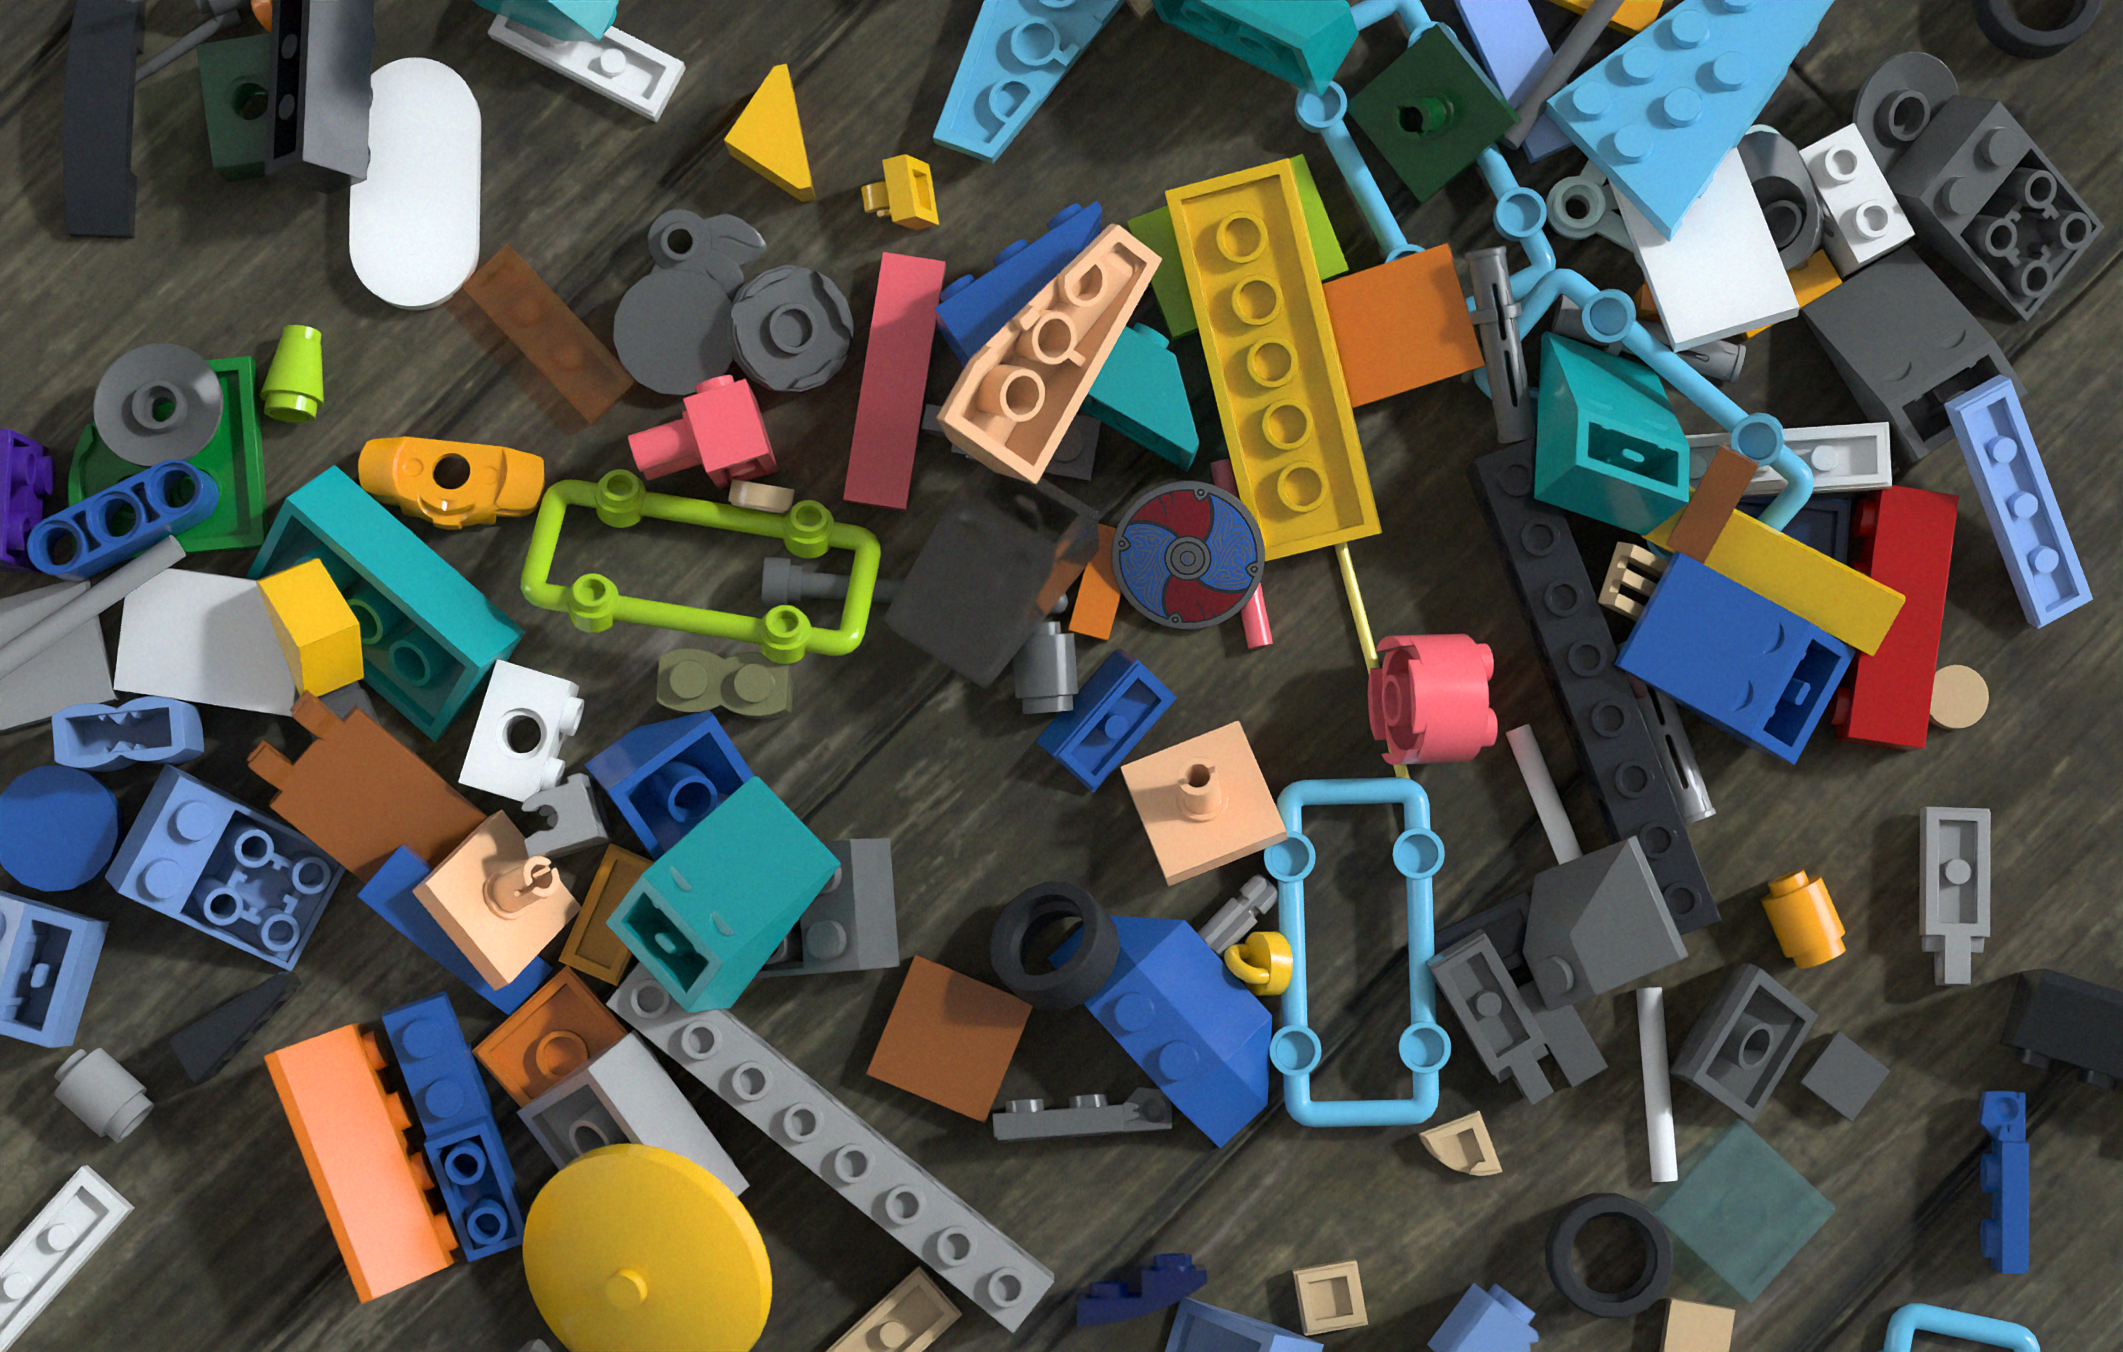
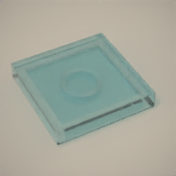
[1653,1119,1837,1304]

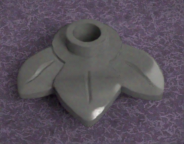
[648,209,767,301]

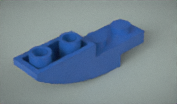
[382,990,527,1262]

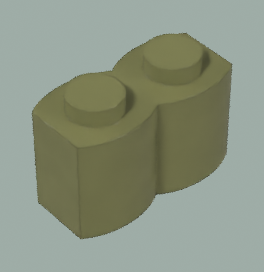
[656,648,794,721]

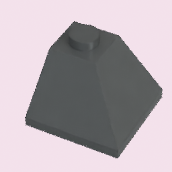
[1523,835,1688,1012]

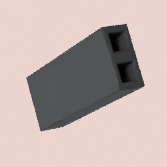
[1517,978,1608,1088]

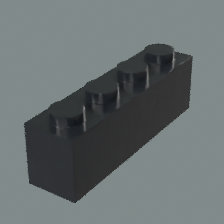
[265,0,376,195]

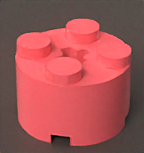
[1368,634,1497,765]

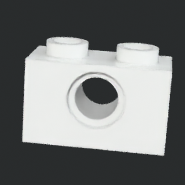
[1799,123,1915,278]
[458,659,584,802]

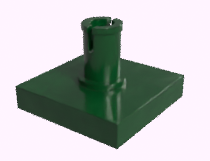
[1346,22,1523,204]

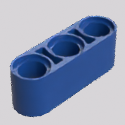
[27,459,219,582]

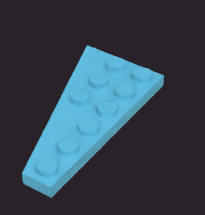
[933,0,1126,164]
[1546,0,1835,242]

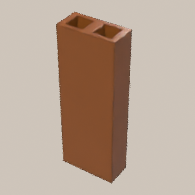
[1666,443,1759,564]

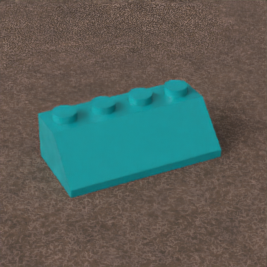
[246,465,525,743]

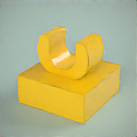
[861,154,939,231]

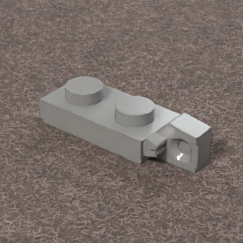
[1919,807,1991,986]

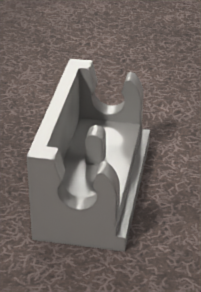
[522,773,615,860]

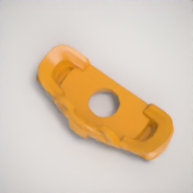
[358,436,545,530]

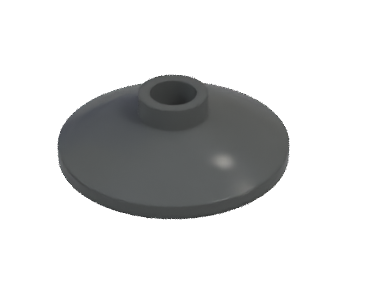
[1853,51,1960,176]
[93,343,223,468]

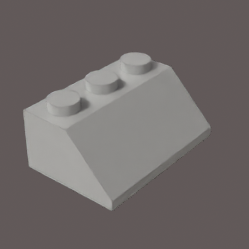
[517,1029,750,1198]

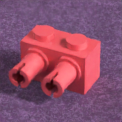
[628,375,779,490]

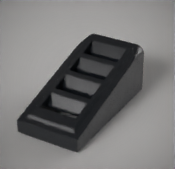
[169,972,302,1084]

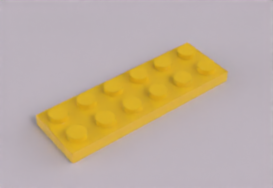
[1165,158,1382,561]

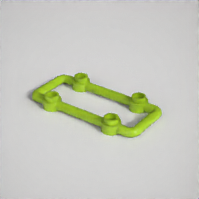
[520,469,881,664]

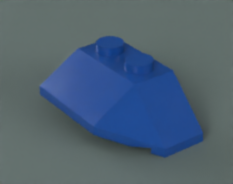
[1048,915,1272,1148]

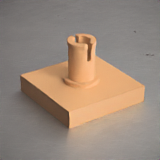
[1120,720,1288,887]
[412,809,582,991]

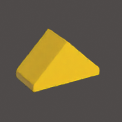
[724,64,815,203]
[256,558,364,697]

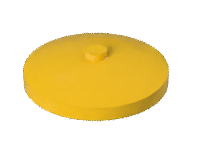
[523,1143,772,1352]

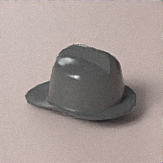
[1736,131,1825,272]

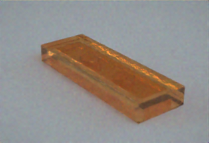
[462,244,639,426]

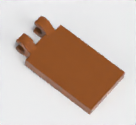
[246,690,490,885]

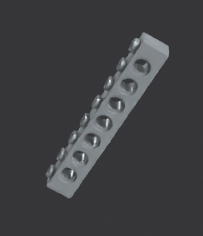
[606,962,1054,1333]

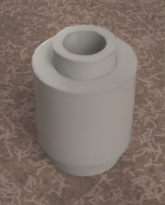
[54,1048,154,1143]

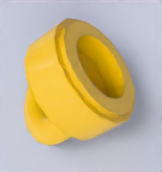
[1224,932,1293,996]

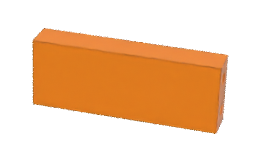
[1068,523,1122,642]

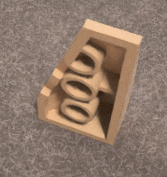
[937,224,1162,484]

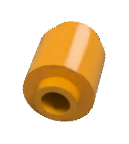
[1761,869,1846,969]

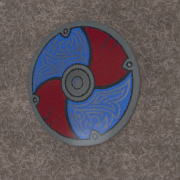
[1112,481,1265,629]

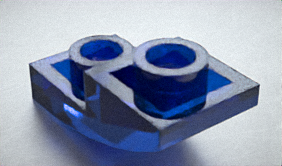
[1076,1253,1207,1326]

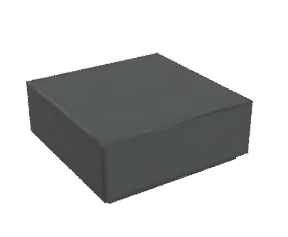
[1796,1031,1890,1122]

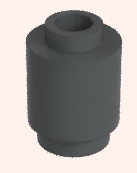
[1010,621,1079,714]

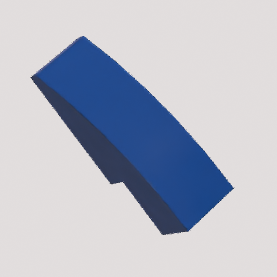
[357,844,554,1016]

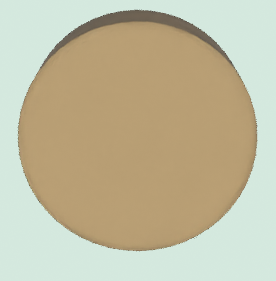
[728,479,795,514]
[1929,665,1989,730]

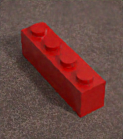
[1827,485,1959,752]

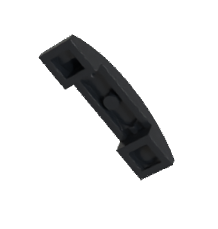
[62,0,146,238]

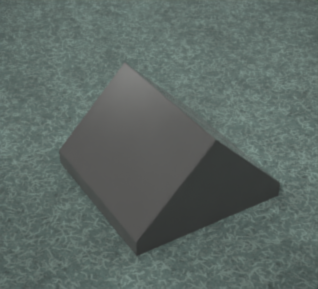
[1668,963,1818,1124]

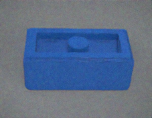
[1037,649,1177,793]

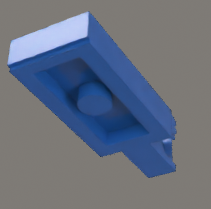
[1977,1091,2029,1274]

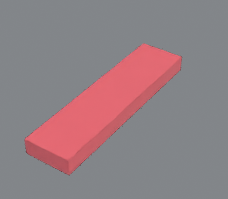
[843,252,946,512]

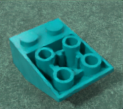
[1534,331,1690,536]
[606,776,841,1012]

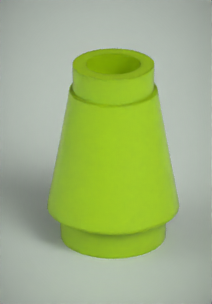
[260,325,324,424]

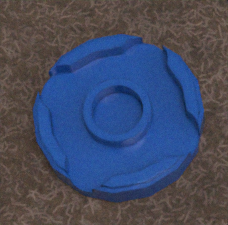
[0,765,124,892]

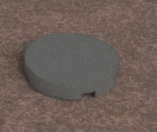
[726,265,854,393]
[613,268,734,395]

